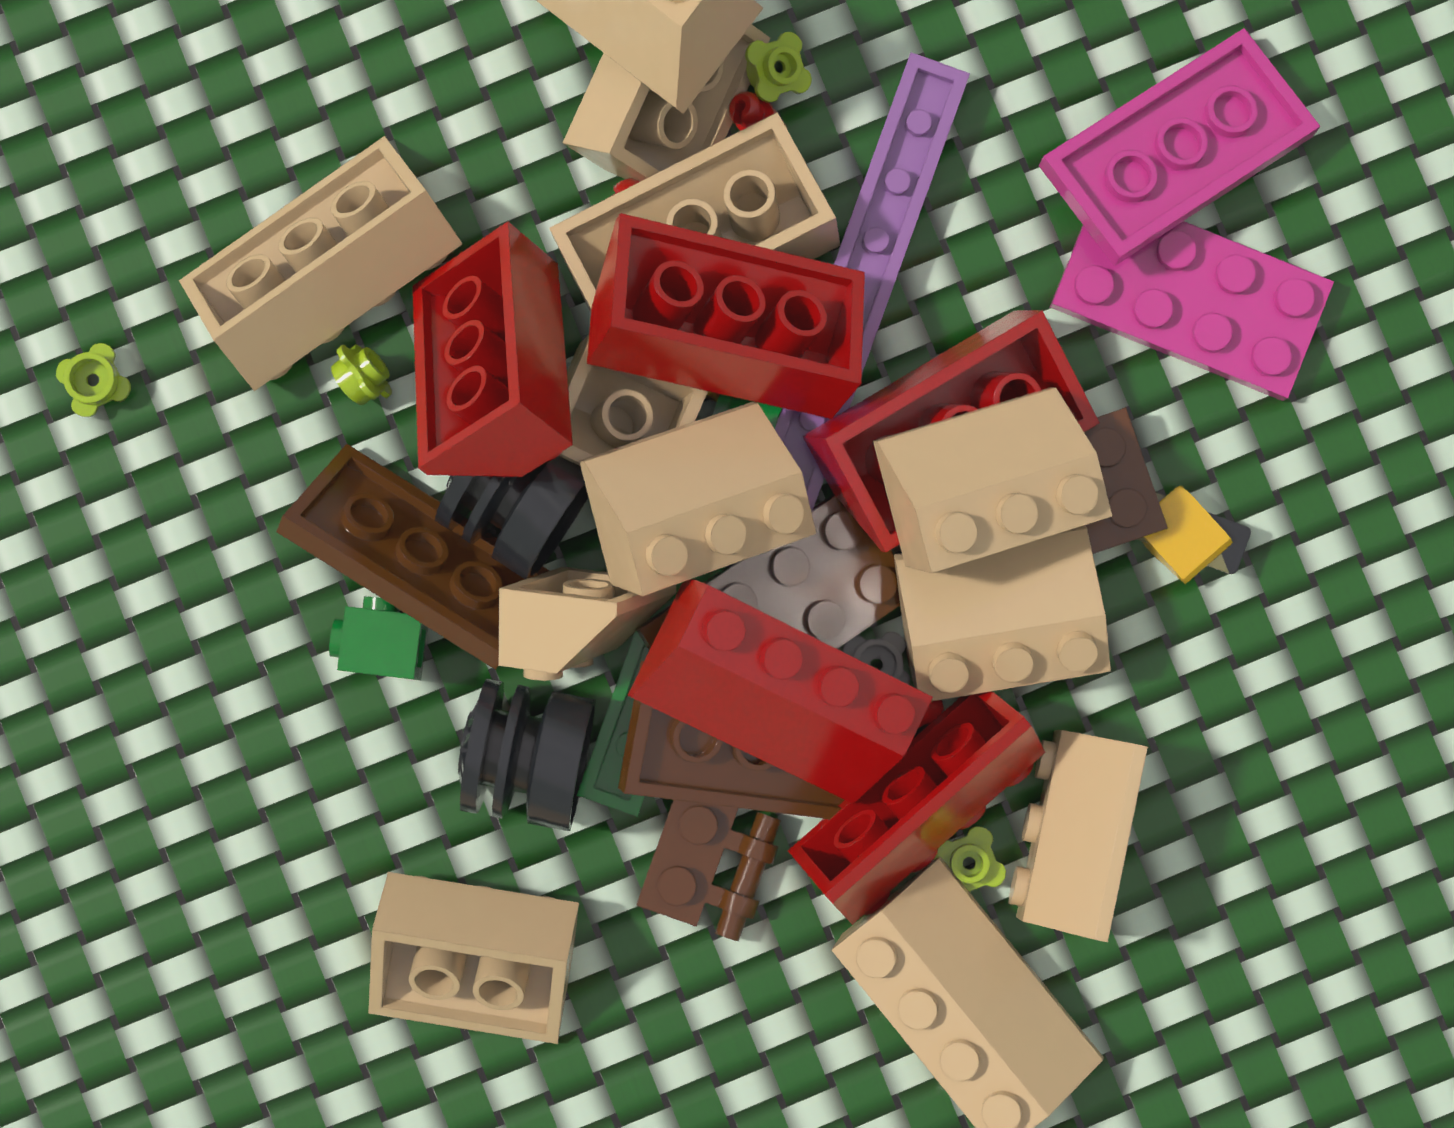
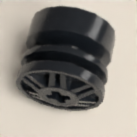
[435,456,589,579]
[458,679,596,831]

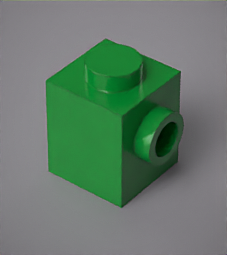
[329,596,428,681]

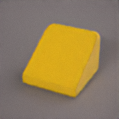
[1142,486,1233,584]

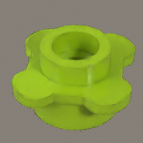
[745,32,812,103]
[56,343,131,417]
[331,344,392,405]
[933,826,1006,893]

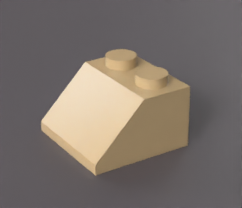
[559,335,708,466]
[498,567,676,681]

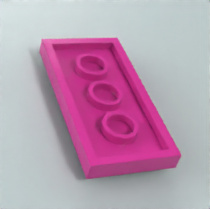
[1039,28,1320,266]
[1050,221,1334,401]

